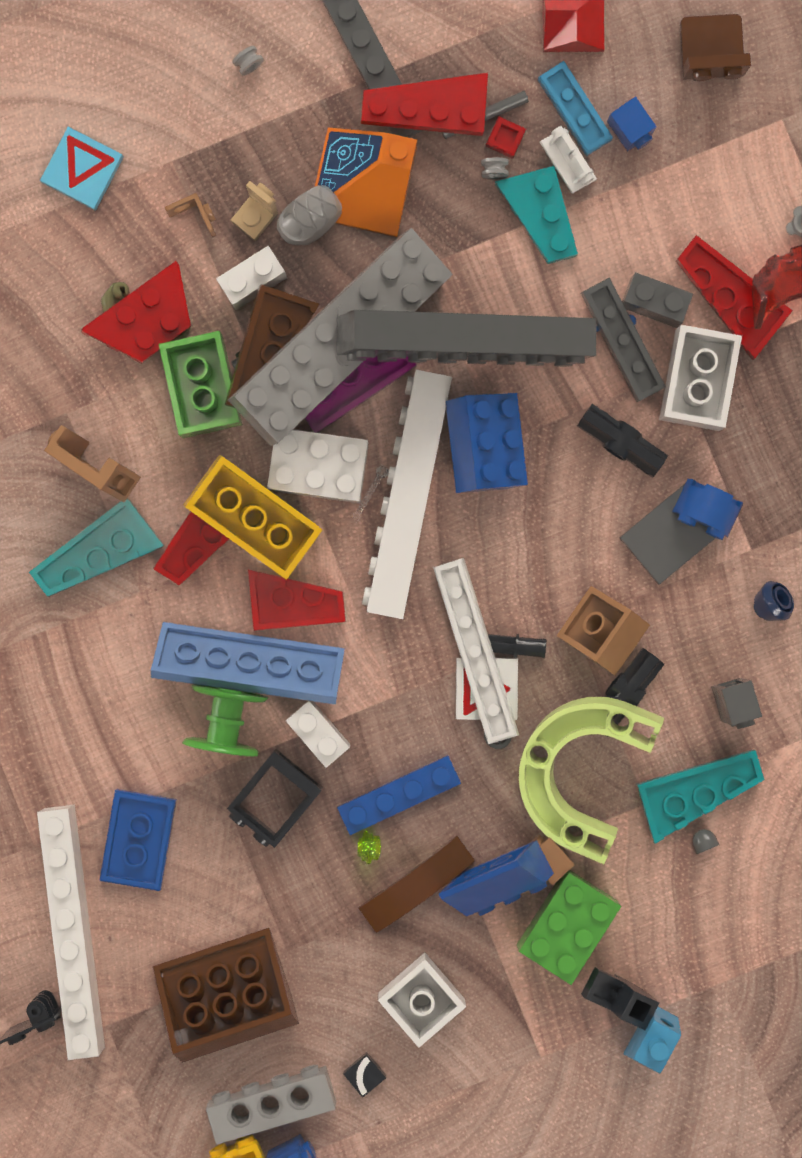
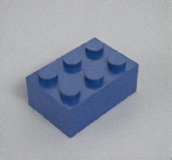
[445,393,528,493]

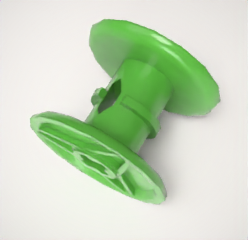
[182,684,268,756]

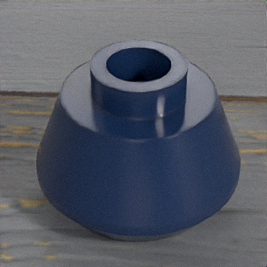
[754,581,794,621]

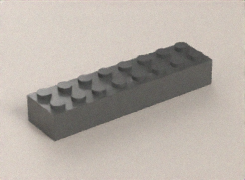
[337,310,596,367]

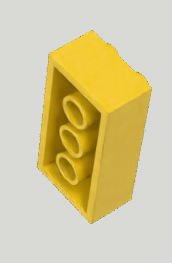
[183,455,323,580]

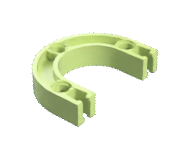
[519,697,664,864]

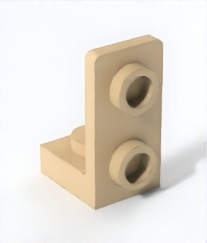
[231,181,278,241]

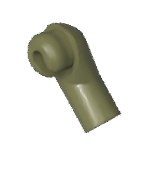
[101,282,129,313]

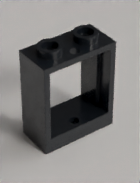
[227,749,323,848]

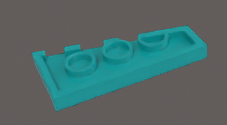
[29,498,165,597]

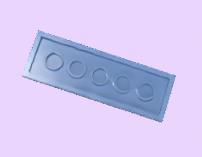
[151,622,345,705]

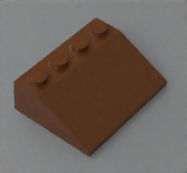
[153,928,299,1063]

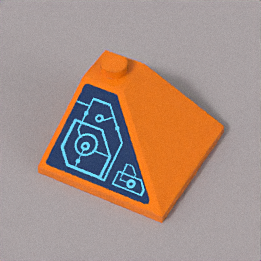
[315,128,417,237]

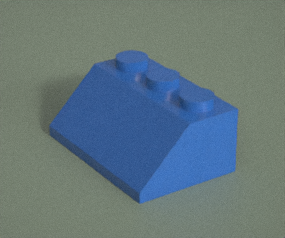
[439,840,554,916]

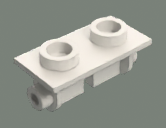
[540,126,597,194]

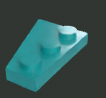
[495,166,578,264]

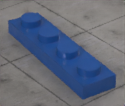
[337,755,461,835]

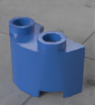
[672,479,743,540]

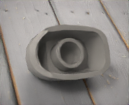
[277,185,342,245]

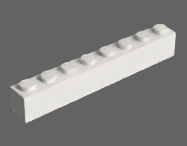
[362,370,452,619]
[37,804,105,1060]

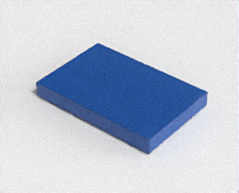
[99,789,177,891]

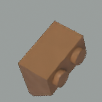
[557,586,650,676]

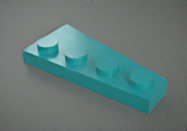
[636,749,765,844]

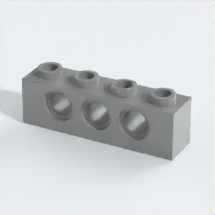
[206,1065,337,1145]

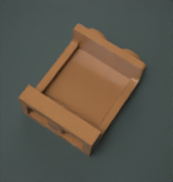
[44,425,141,502]

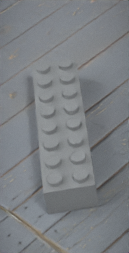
[228,228,453,446]

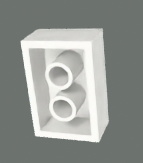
[659,325,742,431]
[267,430,369,503]

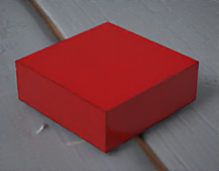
[486,116,526,159]

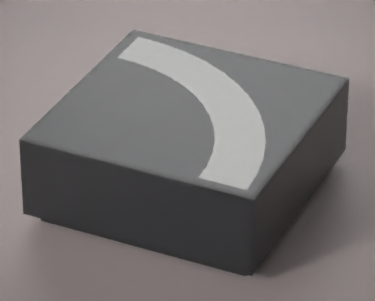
[343,1052,386,1098]

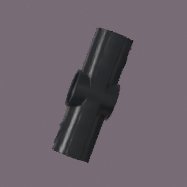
[577,404,668,478]
[605,648,664,737]

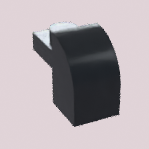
[581,967,660,1030]

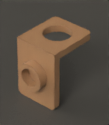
[165,193,217,238]

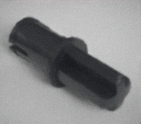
[488,634,547,658]

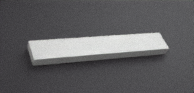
[433,558,519,744]

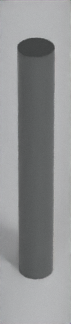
[442,91,529,139]

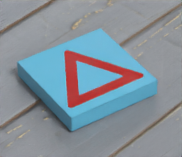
[40,127,124,211]

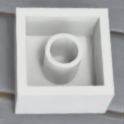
[378,953,466,1048]

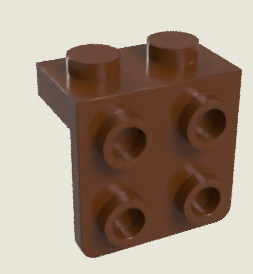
[680,14,751,82]

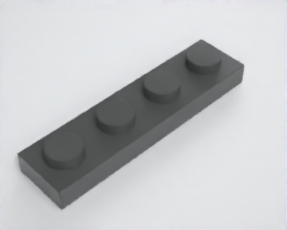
[580,277,666,402]

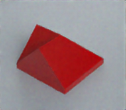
[543,0,605,52]

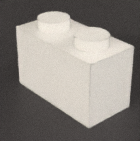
[216,246,287,310]
[286,701,350,768]

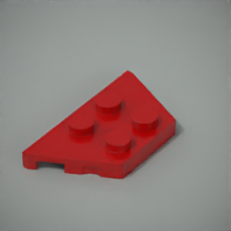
[81,261,191,364]

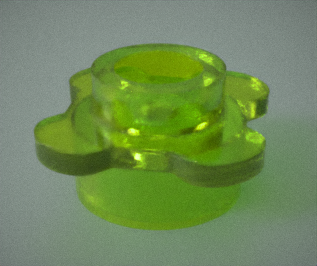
[357,831,381,864]

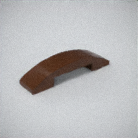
[358,835,475,933]

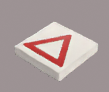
[456,658,518,720]

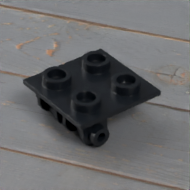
[0,990,62,1045]

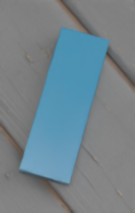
[538,61,613,157]

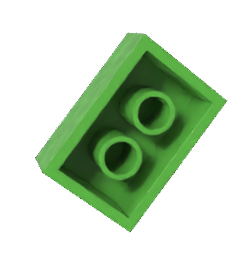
[159,331,243,438]
[517,870,622,985]

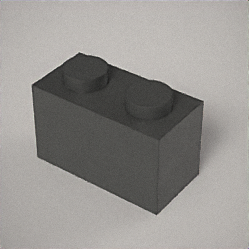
[622,272,693,328]
[711,678,762,729]

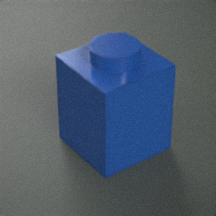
[607,96,657,152]

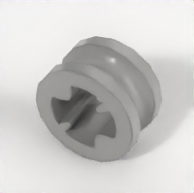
[233,46,264,76]
[481,157,509,179]

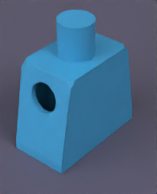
[623,1006,681,1074]

